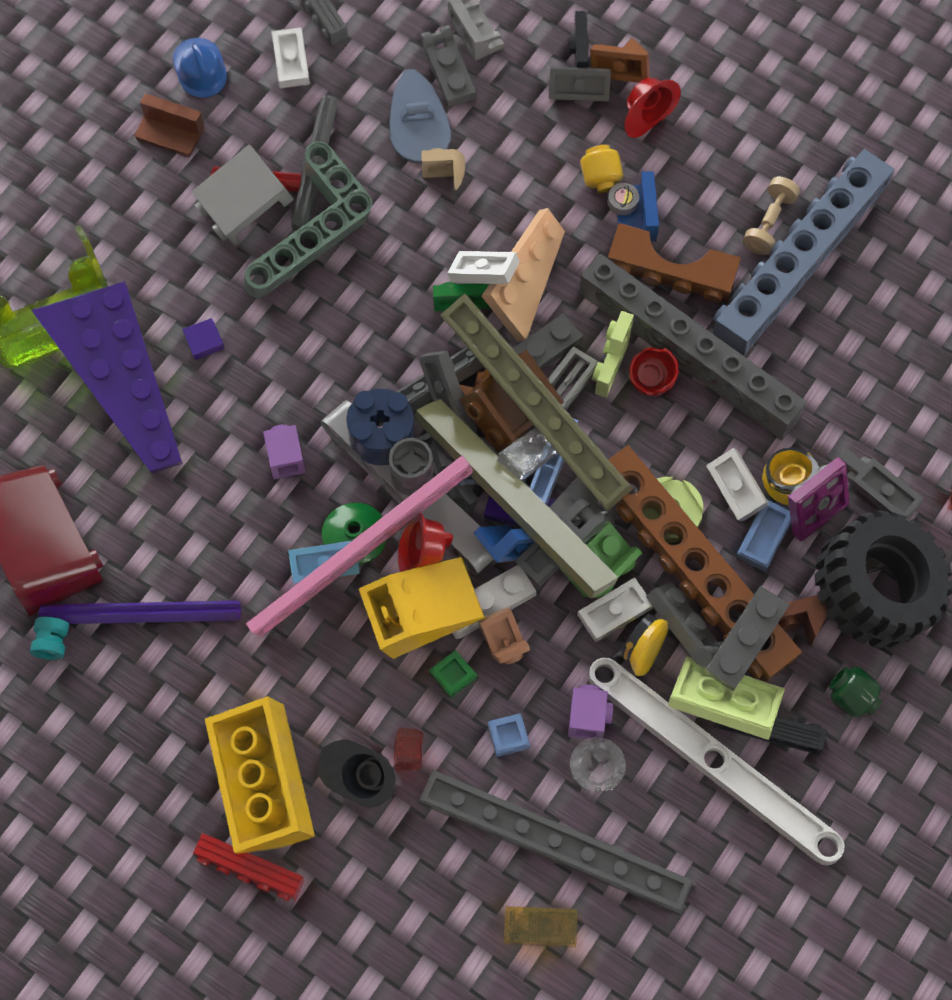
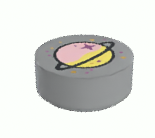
[608,183,639,215]

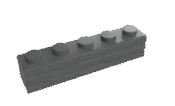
[303,0,348,45]

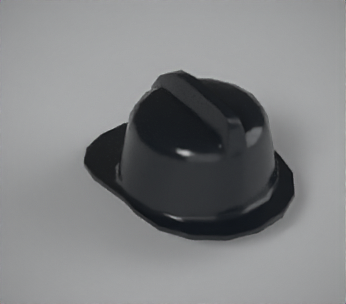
[317,739,396,808]

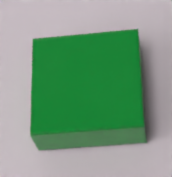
[429,650,477,699]

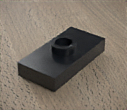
[569,11,589,68]

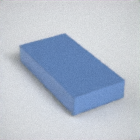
[736,499,791,572]

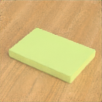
[668,656,785,740]

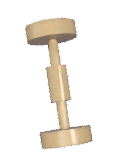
[743,177,800,255]

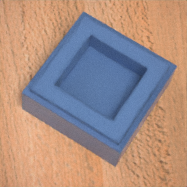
[487,713,530,757]

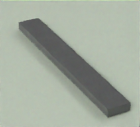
[419,770,694,916]

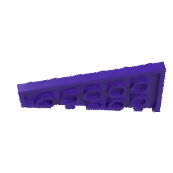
[31,281,183,474]

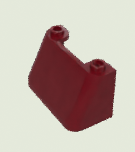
[0,465,104,616]

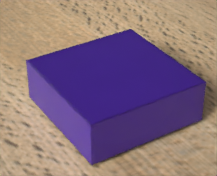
[182,318,225,360]

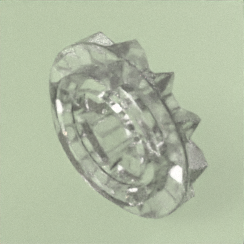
[570,737,626,794]

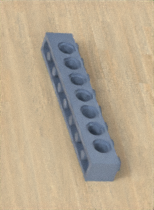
[713,149,895,356]

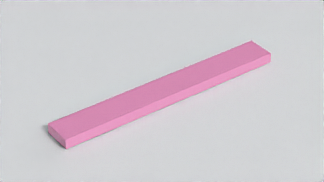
[246,455,473,636]

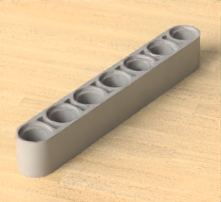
[320,400,494,575]

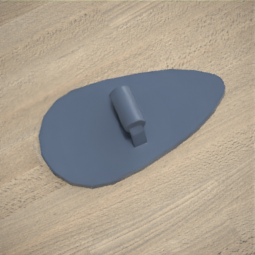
[390,69,451,163]

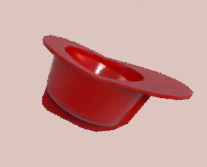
[625,78,681,138]
[398,512,454,572]

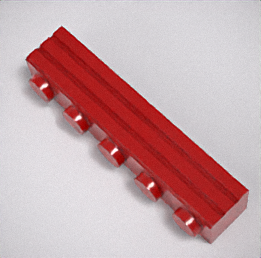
[193,833,305,902]

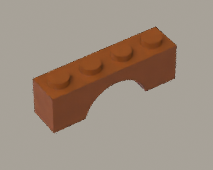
[608,223,741,303]

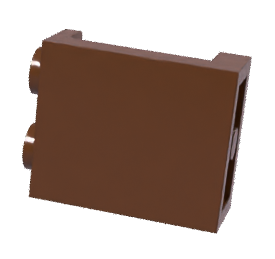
[460,349,564,453]

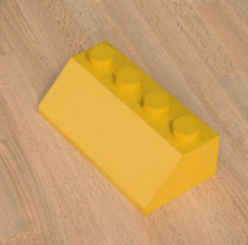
[205,696,315,854]

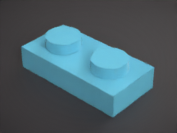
[288,541,361,583]

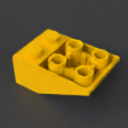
[359,557,485,659]

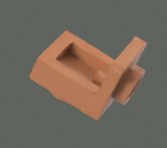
[477,606,530,664]

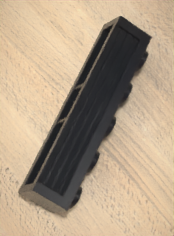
[714,714,827,755]

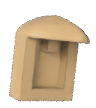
[421,148,465,190]

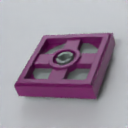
[788,457,850,541]

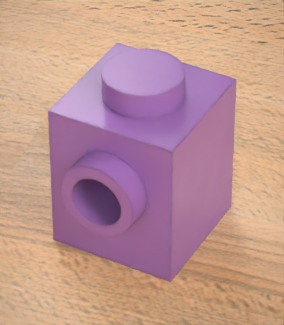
[568,685,613,741]

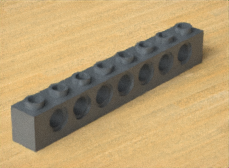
[579,254,807,441]

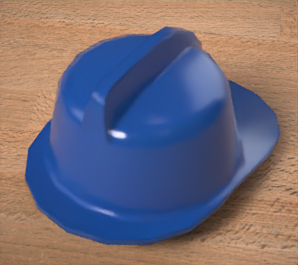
[173,38,227,98]

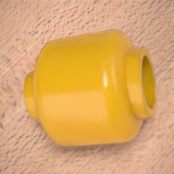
[580,145,623,193]

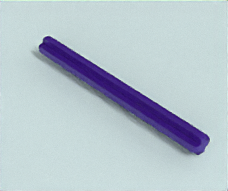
[39,601,242,624]

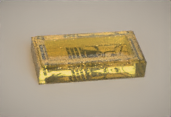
[504,906,577,948]

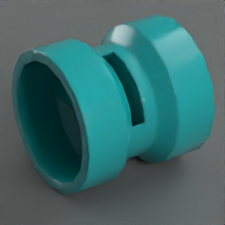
[30,617,69,660]

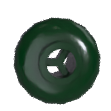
[829,667,882,718]

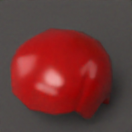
[628,347,679,396]

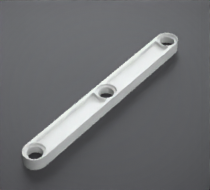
[589,658,844,865]

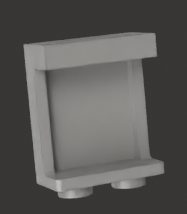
[191,144,294,246]

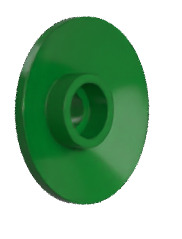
[322,503,388,565]

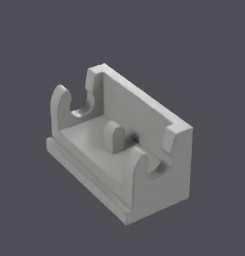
[448,0,504,61]

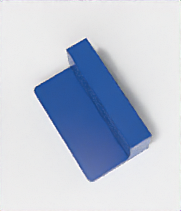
[617,171,659,242]
[473,525,535,563]

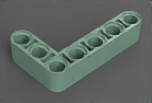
[243,141,372,298]

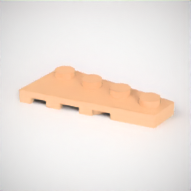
[482,208,565,342]

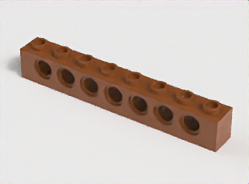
[608,445,802,682]

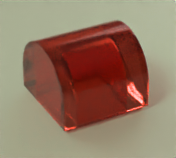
[393,728,424,771]

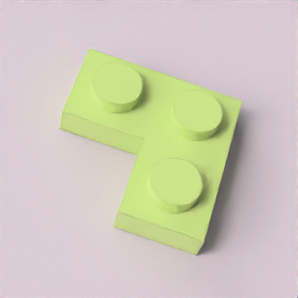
[592,311,634,398]

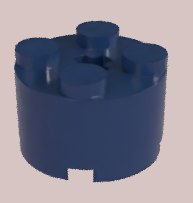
[346,389,414,466]

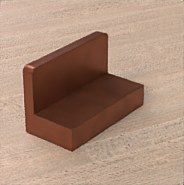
[135,93,205,157]

